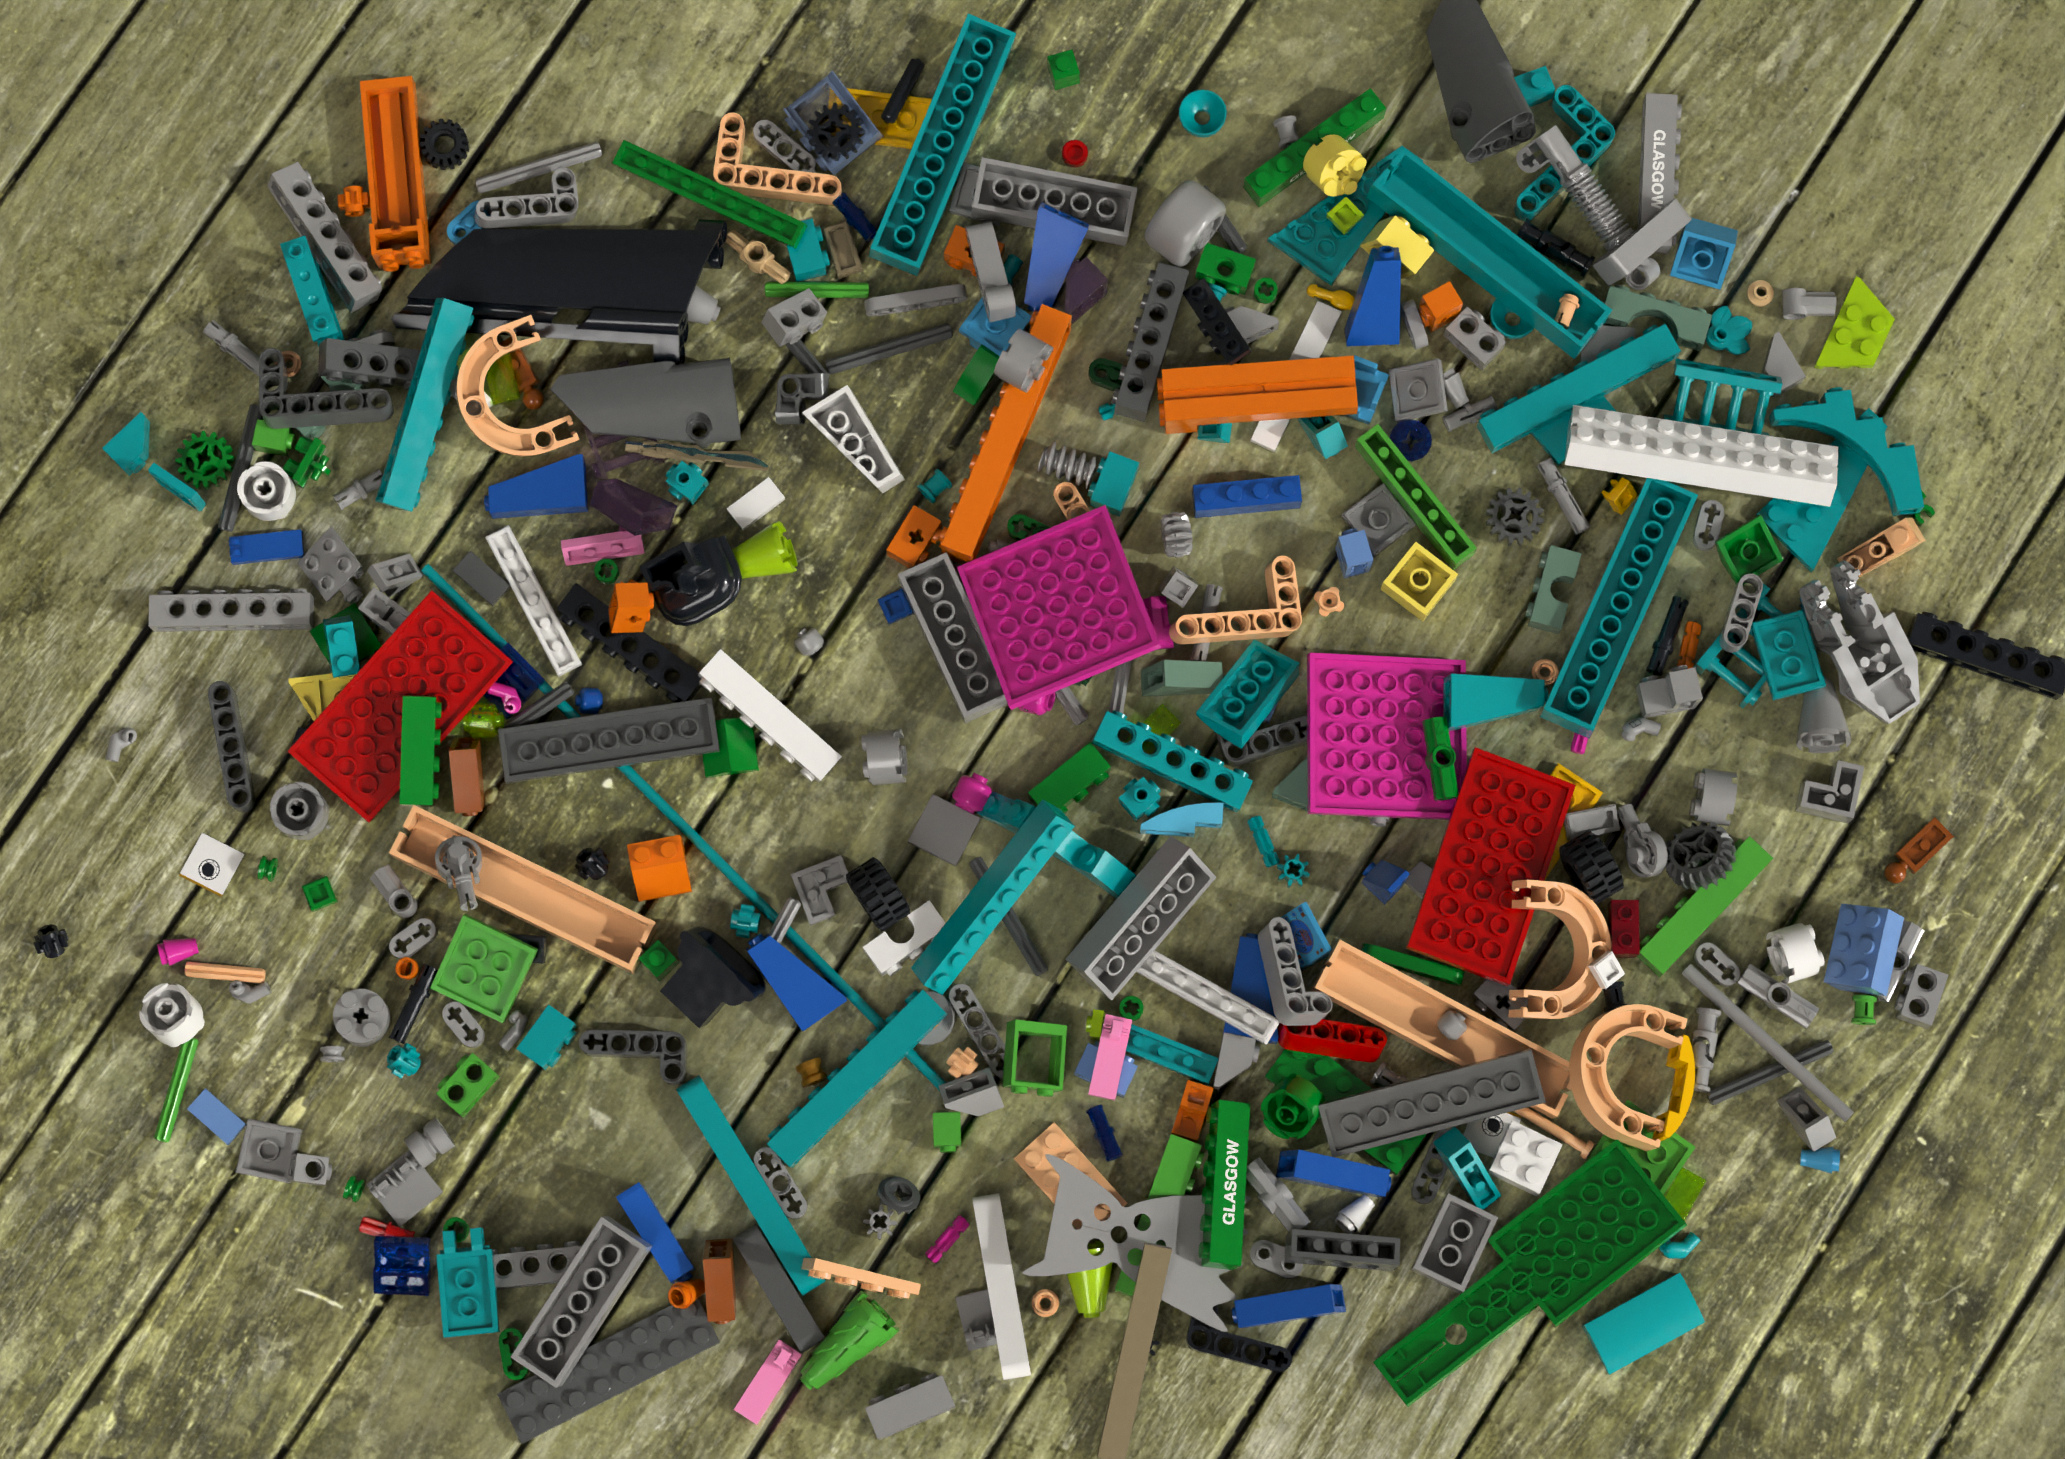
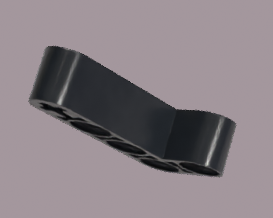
[1186,1305,1292,1373]

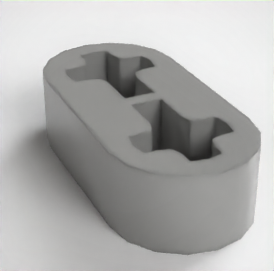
[1400,299,1428,350]
[1693,500,1724,551]
[389,918,437,959]
[1694,942,1740,987]
[442,1002,485,1048]

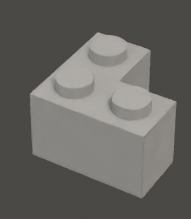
[1635,665,1703,719]
[1795,760,1864,823]

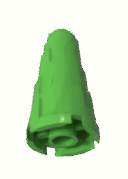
[799,1291,899,1390]

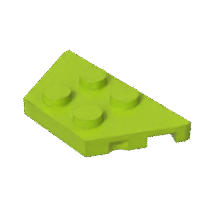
[1814,276,1895,369]

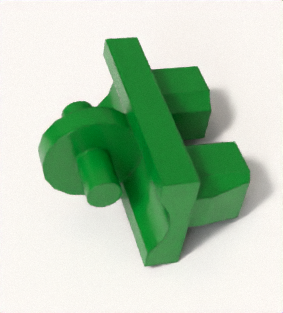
[283,437,331,488]

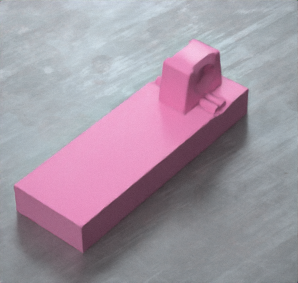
[561,524,645,566]
[1088,1014,1132,1101]
[733,1340,802,1425]

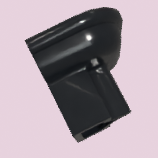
[639,535,742,627]
[660,926,766,1028]

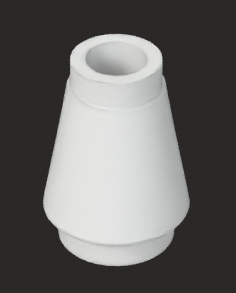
[1335,1194,1375,1234]

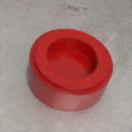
[1062,140,1088,168]

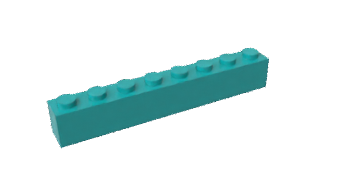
[375,298,474,512]
[1477,324,1681,454]
[911,799,1075,995]
[767,990,948,1168]

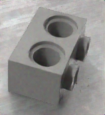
[761,288,827,347]
[1443,307,1506,371]
[358,587,411,635]
[1894,964,1948,1029]

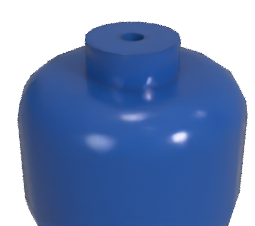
[575,687,603,714]

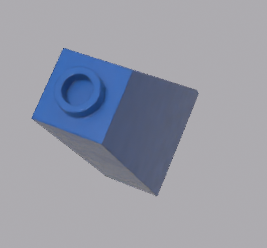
[1024,202,1089,312]
[1344,246,1401,346]
[484,454,588,519]
[745,933,847,1031]
[1223,933,1278,1045]
[1276,1150,1391,1197]
[616,1182,696,1284]
[1232,1284,1346,1328]

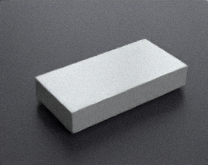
[727,477,785,531]

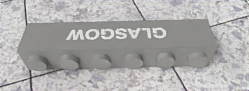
[1637,93,1682,254]

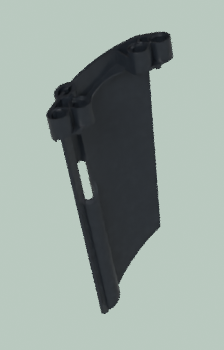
[391,219,727,364]

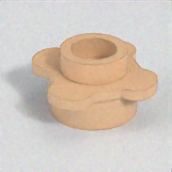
[1314,587,1344,617]

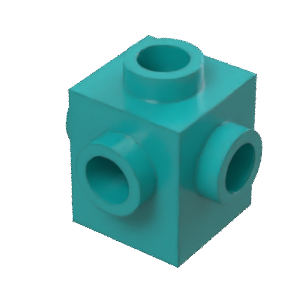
[666,461,709,505]
[1118,777,1161,822]

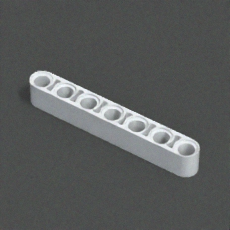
[972,1193,1031,1380]

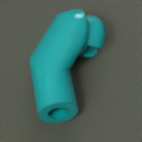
[1659,1232,1701,1259]

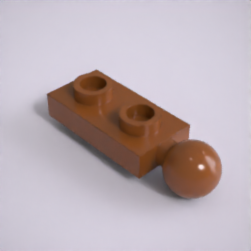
[496,336,544,410]
[1884,817,1954,884]

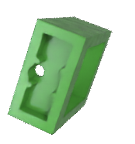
[1002,1019,1067,1097]

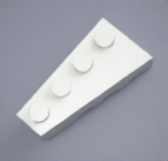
[802,385,905,493]

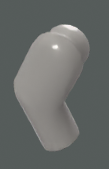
[499,1010,528,1051]

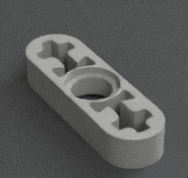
[753,120,816,173]
[754,1147,808,1219]

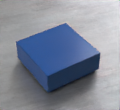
[877,589,913,625]

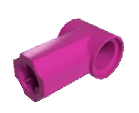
[1143,596,1174,650]

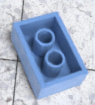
[1824,903,1904,996]

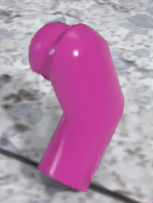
[488,682,521,714]

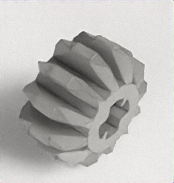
[1160,512,1193,558]

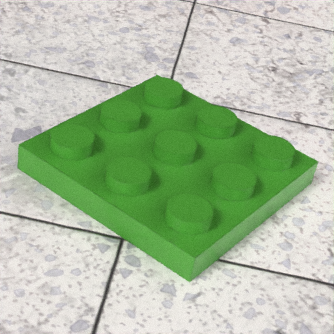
[430,914,538,1023]
[1583,1100,1696,1195]

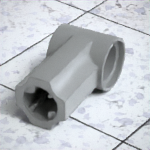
[1782,288,1836,320]
[370,864,417,918]

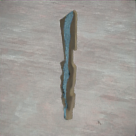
[624,440,769,471]

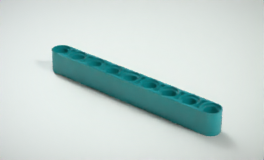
[676,1075,826,1296]

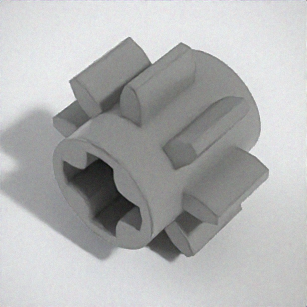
[863,1205,898,1240]

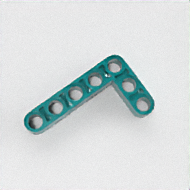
[1514,85,1615,221]

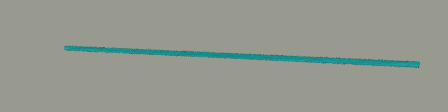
[421,564,947,1091]

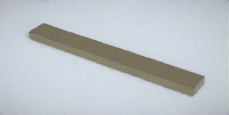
[1097,1242,1172,1459]

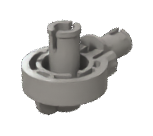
[1617,804,1670,878]
[435,835,482,911]

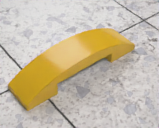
[1652,1034,1695,1141]

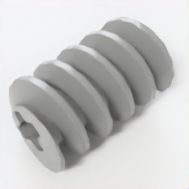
[1037,441,1096,490]

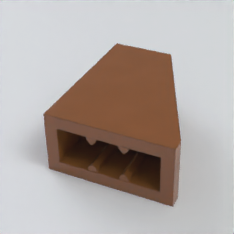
[449,736,484,816]
[703,1238,736,1324]

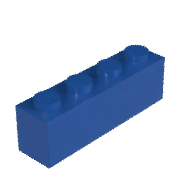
[1192,475,1302,518]

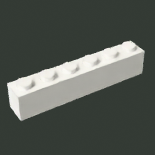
[698,649,842,782]

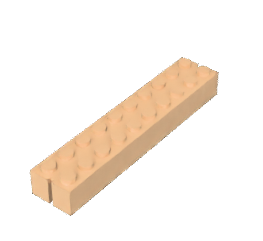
[389,805,658,975]
[1311,940,1571,1119]

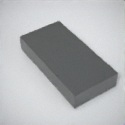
[453,551,510,606]

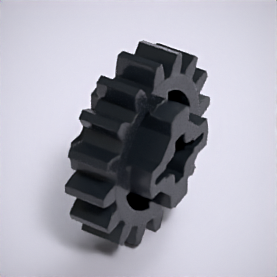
[807,103,865,161]

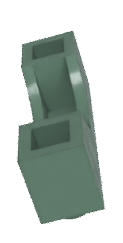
[1604,285,1712,351]

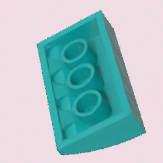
[1196,639,1300,749]
[1582,1273,1705,1375]

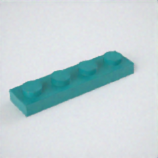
[1126,1024,1219,1084]

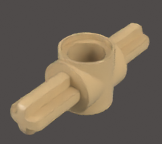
[725,230,791,284]

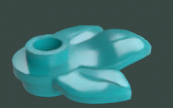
[1706,306,1752,355]

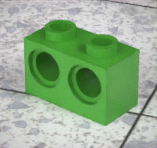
[436,1052,500,1118]

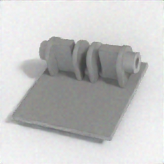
[297,527,364,602]
[366,1150,443,1227]
[955,1289,997,1351]

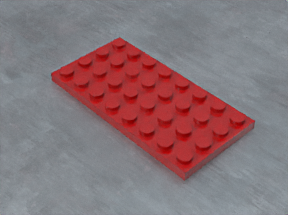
[287,590,513,823]
[1406,747,1576,986]

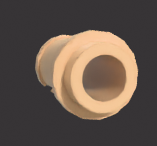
[1554,294,1580,330]

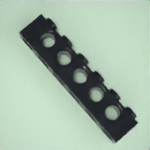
[557,583,702,703]
[1907,612,2065,700]

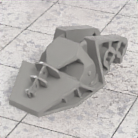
[1800,561,1920,724]

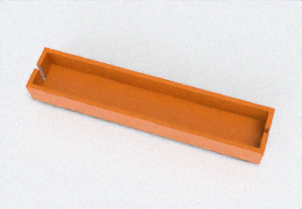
[938,304,1072,565]

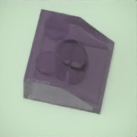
[1065,257,1108,325]

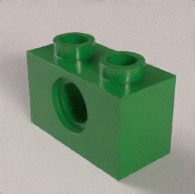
[1195,243,1256,296]

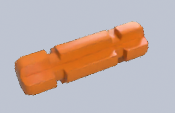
[1677,621,1701,669]

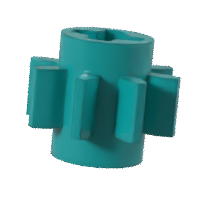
[1277,854,1310,888]
[730,904,761,938]
[387,1043,421,1079]

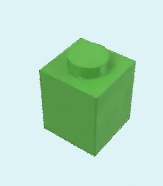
[252,419,295,457]
[933,1112,962,1153]

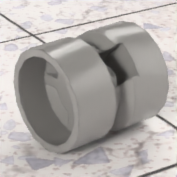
[404,1117,455,1168]

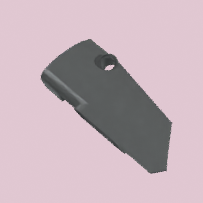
[1426,0,1536,163]
[550,357,741,449]

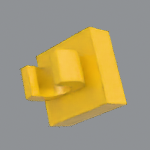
[1601,477,1638,515]

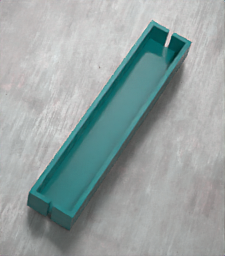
[1367,148,1612,359]

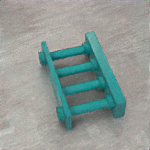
[280,235,345,346]
[1663,358,1783,436]
[1693,583,1811,708]

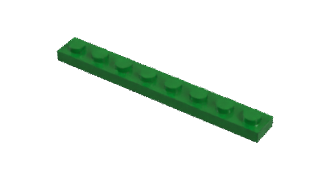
[612,140,808,249]

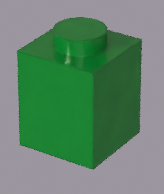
[1047,49,1080,90]
[638,940,679,982]

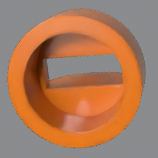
[395,957,419,980]

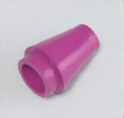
[157,938,199,966]

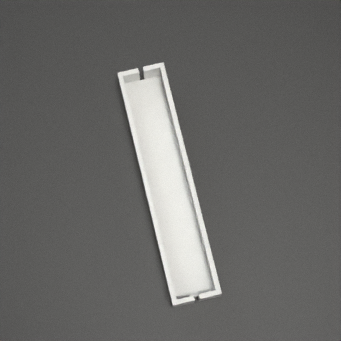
[1565,405,1838,507]

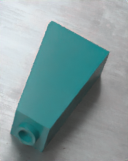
[1443,674,1548,731]

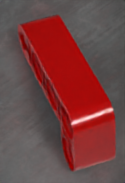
[1277,1019,1387,1062]

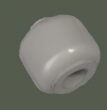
[794,627,824,656]
[1437,1010,1467,1040]

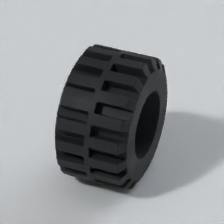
[1559,830,1624,904]
[846,857,910,931]

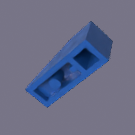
[1361,860,1410,905]

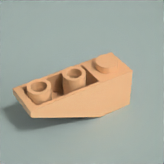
[1837,518,1926,577]

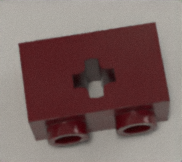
[1607,900,1640,958]

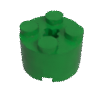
[1261,1074,1325,1139]

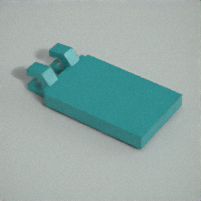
[436,1227,500,1338]

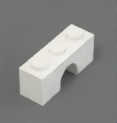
[863,900,945,977]

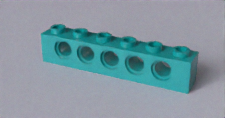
[1091,710,1253,813]

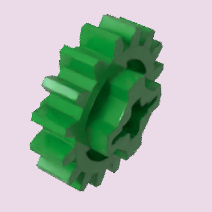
[175,431,235,490]

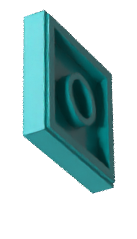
[148,462,207,511]

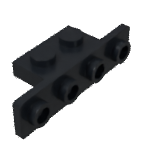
[1183,278,1251,366]

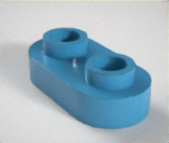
[447,200,491,245]

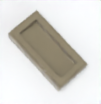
[822,221,863,279]

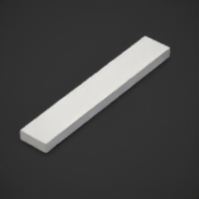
[1250,301,1342,452]
[485,525,582,677]
[1137,950,1280,1045]

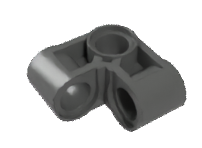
[775,373,829,425]

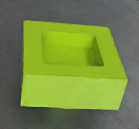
[1326,197,1364,235]
[1086,1009,1105,1041]

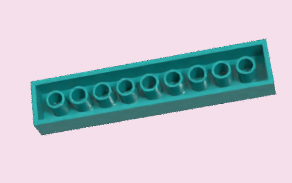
[869,14,1016,276]
[1540,478,1698,739]

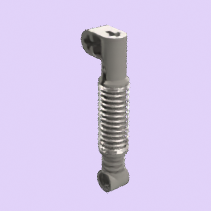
[1516,125,1660,290]

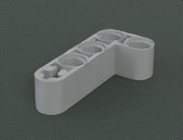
[474,167,579,229]
[1592,198,1692,286]
[965,221,1016,323]
[1258,917,1332,1026]

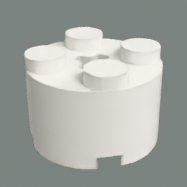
[237,462,296,521]
[1766,923,1825,984]
[139,983,205,1047]

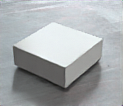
[1588,951,1625,989]

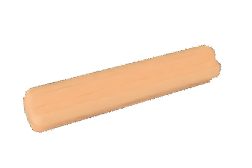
[185,962,266,984]

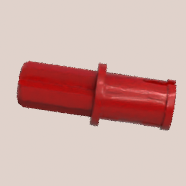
[359,1216,415,1248]

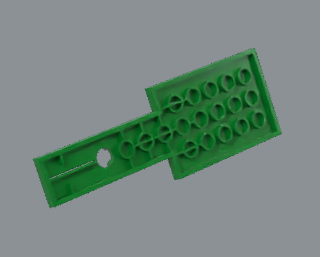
[1373,1140,1687,1407]

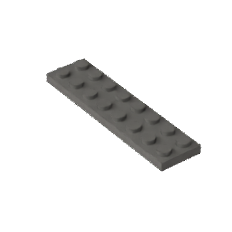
[498,697,720,784]
[1318,1048,1546,1157]
[497,1298,720,1444]

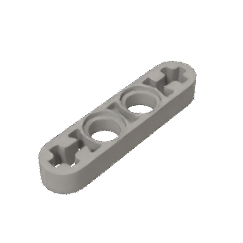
[864,284,968,317]
[949,984,1005,1079]

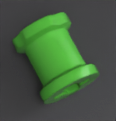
[1851,995,1877,1025]

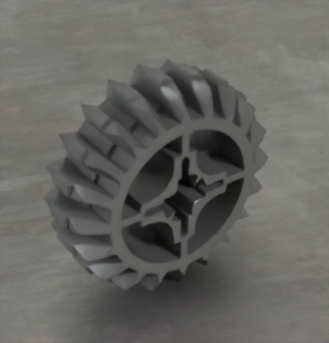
[1665,822,1737,892]

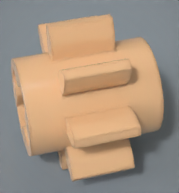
[946,1047,980,1079]

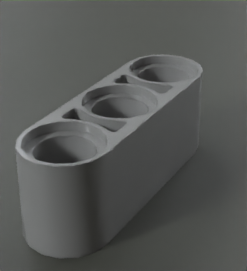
[1719,574,1763,653]

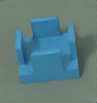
[959,298,1032,356]
[1345,355,1389,425]

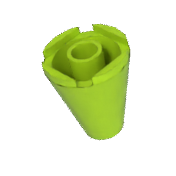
[732,521,798,579]
[1067,1241,1113,1318]

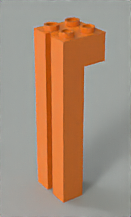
[360,76,432,272]
[1157,355,1358,434]

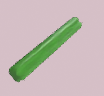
[765,282,869,298]
[154,1038,198,1142]

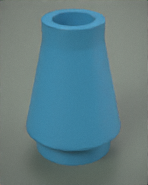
[1800,1147,1840,1174]

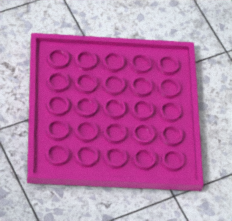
[957,505,1161,710]
[1307,653,1467,820]

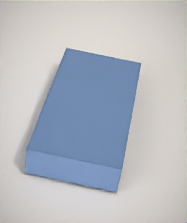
[187,1088,246,1145]

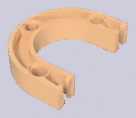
[456,315,579,457]
[1509,880,1611,1019]
[1569,1004,1687,1151]

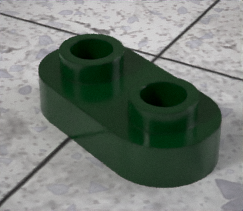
[1088,358,1139,392]

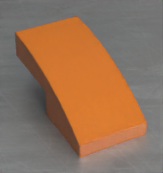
[1171,1080,1214,1143]

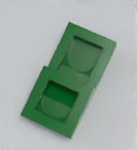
[953,345,1000,406]

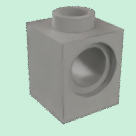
[1159,566,1198,607]
[288,1153,332,1186]

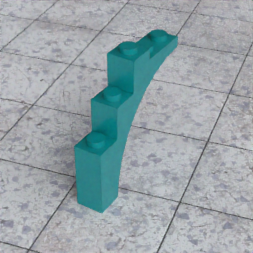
[1769,387,1924,516]
[977,791,1137,898]

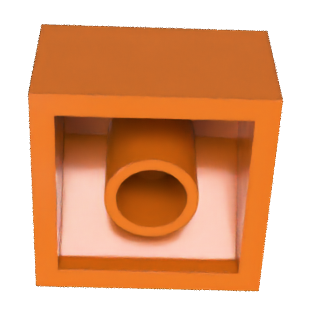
[627,835,692,902]

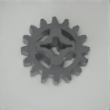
[1485,488,1544,546]

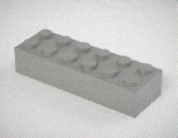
[971,157,1137,246]
[898,552,1008,724]
[1066,836,1216,1000]
[511,1216,652,1388]

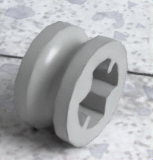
[320,1046,345,1062]

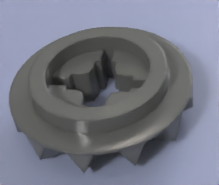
[876,1176,920,1215]

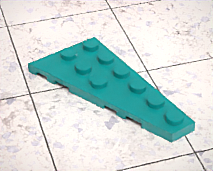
[1267,146,1423,286]
[1755,408,1888,573]

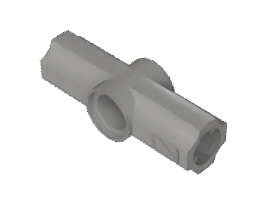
[1869,920,1924,1003]
[1736,964,1819,1029]
[1246,1157,1311,1232]

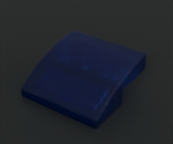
[483,642,545,720]
[373,1236,431,1296]

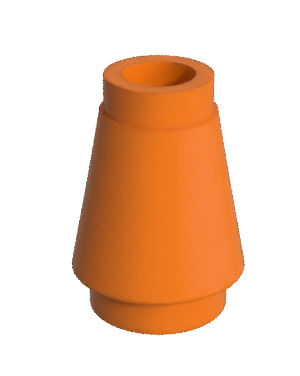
[668,1279,705,1309]

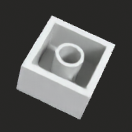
[1487,1121,1563,1196]

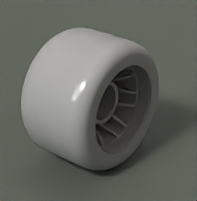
[1144,180,1226,267]

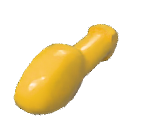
[1307,284,1355,310]

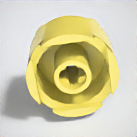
[1303,135,1367,197]

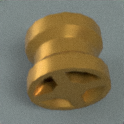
[795,1057,828,1088]

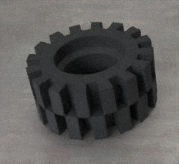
[419,119,469,170]

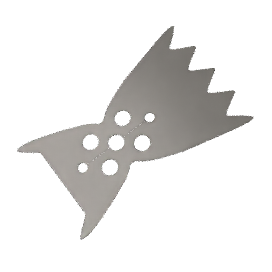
[1022,1154,1252,1332]

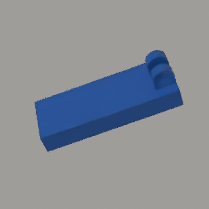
[229,529,304,565]

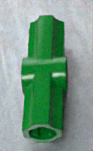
[1422,717,1459,801]

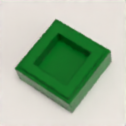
[302,876,338,912]

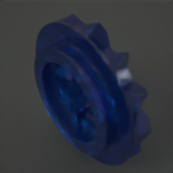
[1390,420,1432,462]

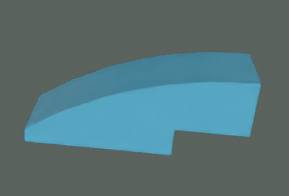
[1140,803,1224,837]

